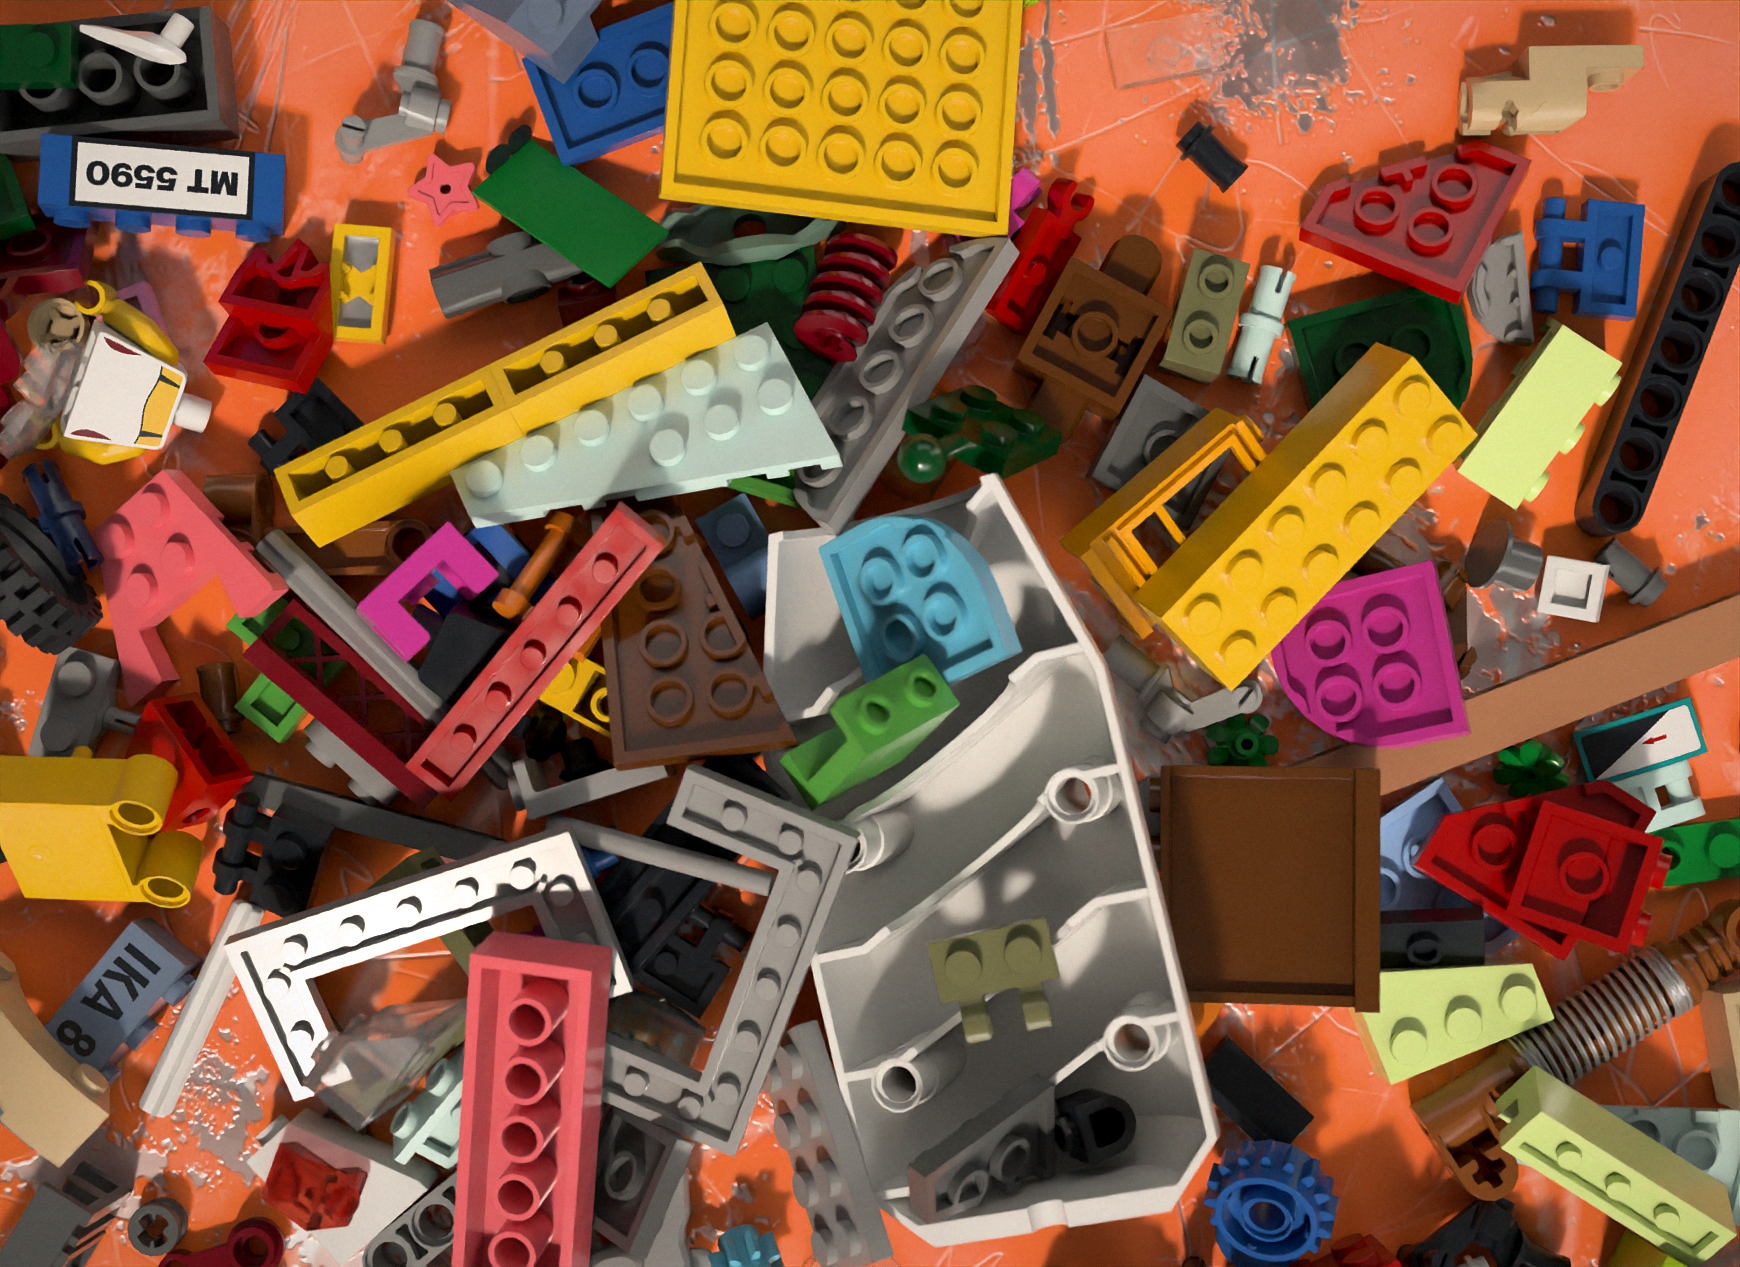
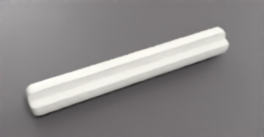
[139,899,264,1118]

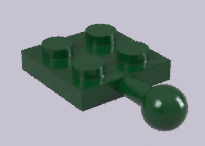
[898,384,1064,483]

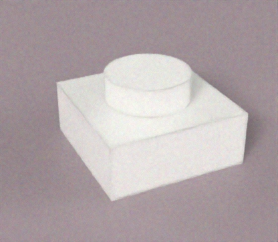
[1537,555,1610,623]

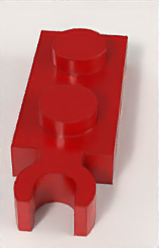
[984,177,1095,337]

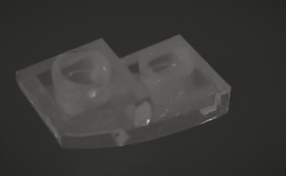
[0,339,83,460]

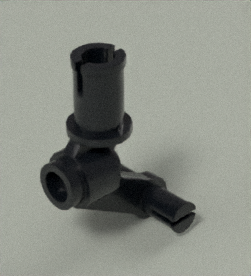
[1396,1198,1571,1267]

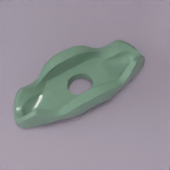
[654,203,848,267]

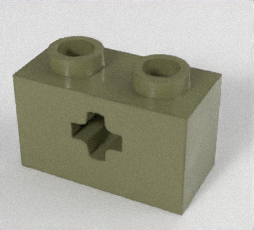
[1155,248,1250,386]

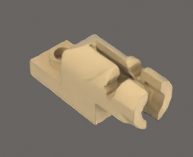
[1457,45,1644,136]

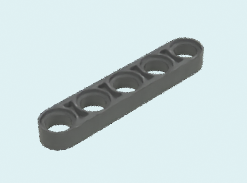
[232,770,508,860]

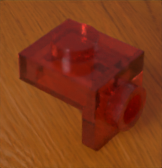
[260,1142,368,1231]

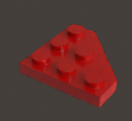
[1299,139,1532,305]
[1409,780,1657,961]

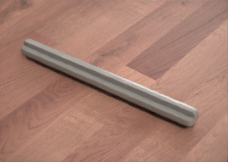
[255,529,518,791]

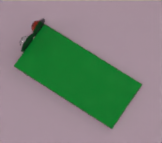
[471,125,669,288]

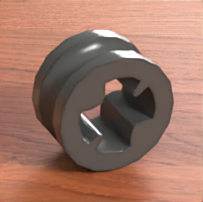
[127,1197,188,1256]

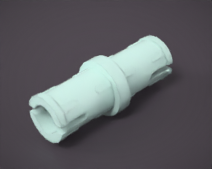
[1225,265,1297,386]

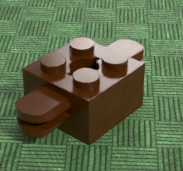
[1012,235,1174,445]

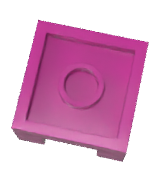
[356,521,500,664]

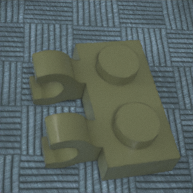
[927,915,1060,1044]

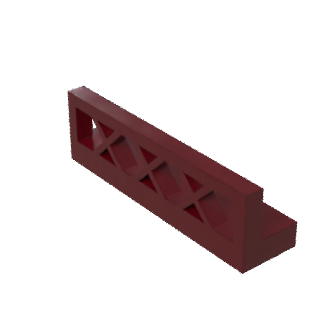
[241,598,439,810]

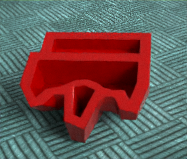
[203,238,334,394]

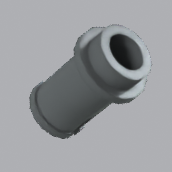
[1591,536,1669,608]

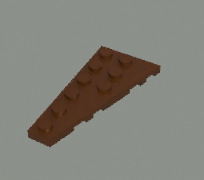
[590,495,798,772]

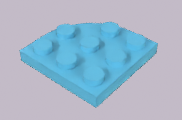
[818,514,1022,686]

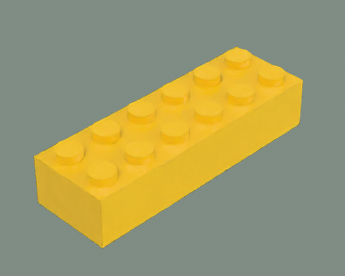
[1132,342,1478,691]

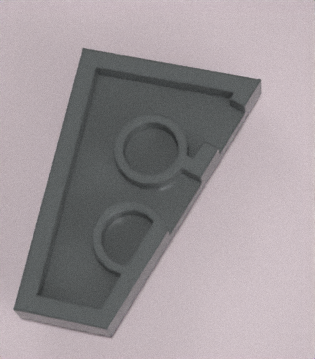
[908,1073,1056,1224]

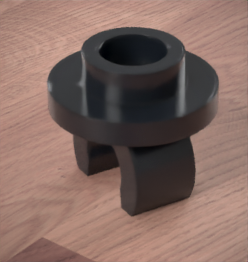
[508,704,567,762]

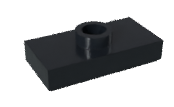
[1380,906,1485,968]

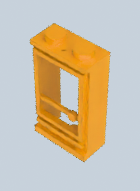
[1058,407,1267,640]

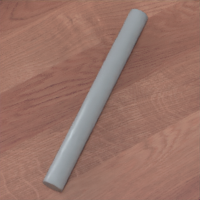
[545,813,777,897]

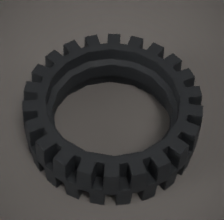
[0,493,103,655]

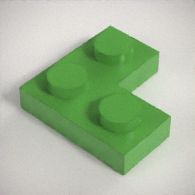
[226,595,349,743]

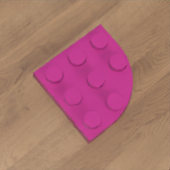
[1271,560,1472,749]

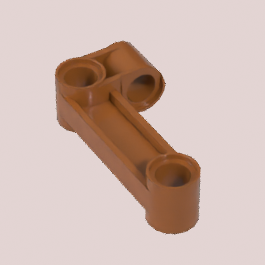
[203,472,437,578]

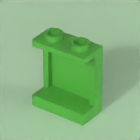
[779,654,960,812]

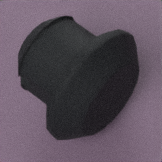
[558,737,609,783]

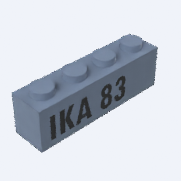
[0,917,203,1150]

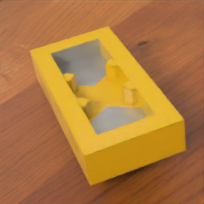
[330,223,396,345]

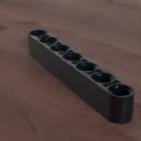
[1574,162,1740,538]

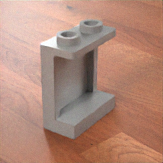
[508,759,677,820]

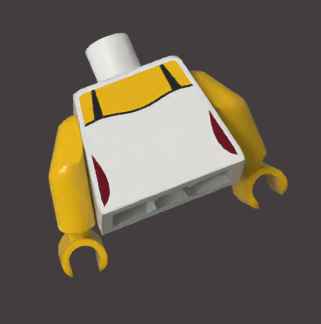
[32,280,212,465]

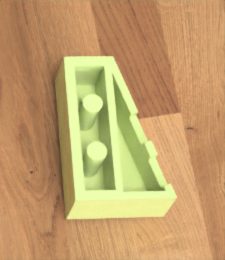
[1452,315,1623,510]
[1347,957,1555,1085]

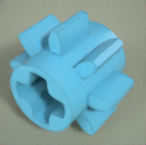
[708,1225,784,1267]

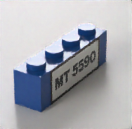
[38,133,287,242]

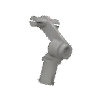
[335,19,452,165]
[1103,634,1263,744]

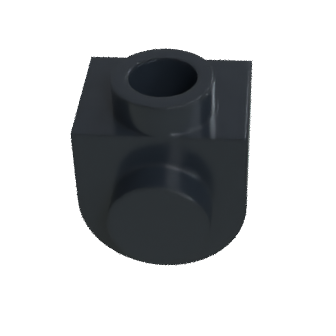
[1055,1088,1136,1165]

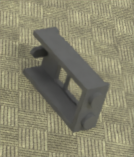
[0,1161,133,1267]

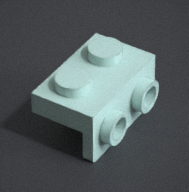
[390,1042,465,1171]

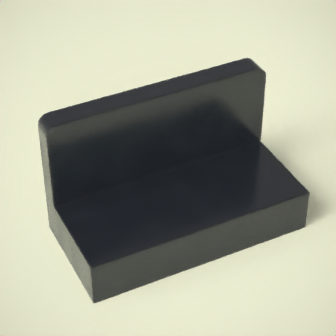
[1203,1035,1315,1144]

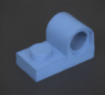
[695,492,769,621]

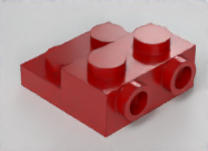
[1505,800,1673,956]

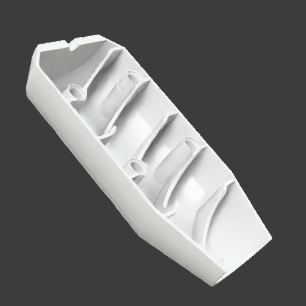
[762,473,1220,1248]

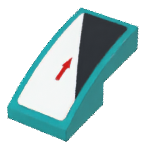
[1573,696,1708,783]

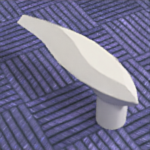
[80,13,194,65]

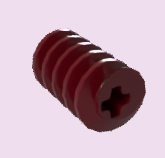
[794,233,898,363]

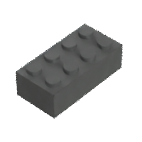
[0,6,240,163]

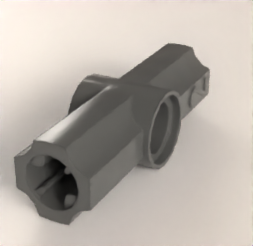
[428,231,586,319]

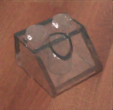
[302,998,467,1131]

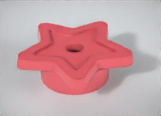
[407,154,480,228]

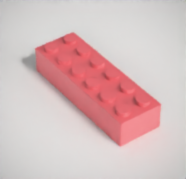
[451,931,612,1267]

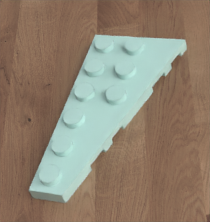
[450,322,843,528]

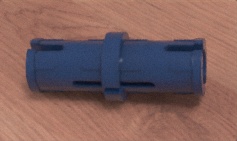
[20,459,104,576]

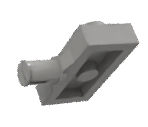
[27,645,142,758]

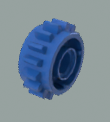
[1204,1139,1339,1262]

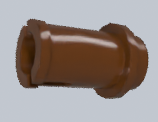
[196,662,246,735]

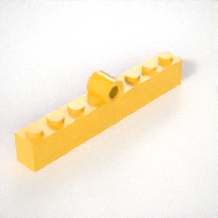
[274,261,737,548]

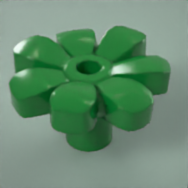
[1205,713,1279,766]
[1492,739,1569,798]

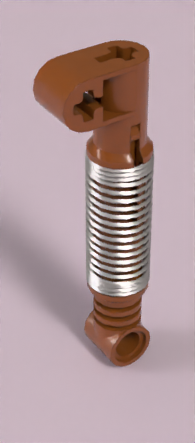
[1409,899,1740,1201]

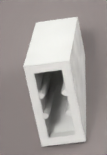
[246,1108,441,1267]

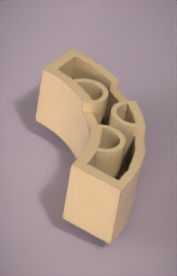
[0,951,110,1168]

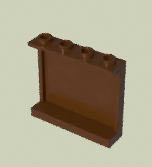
[1149,765,1381,1013]

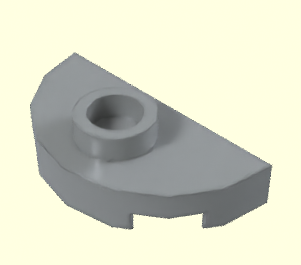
[1467,231,1534,347]

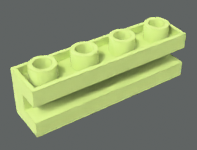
[1496,1065,1737,1267]

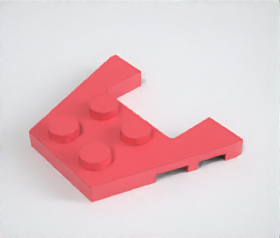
[93,469,289,707]

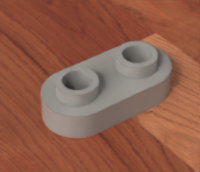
[304,718,402,807]

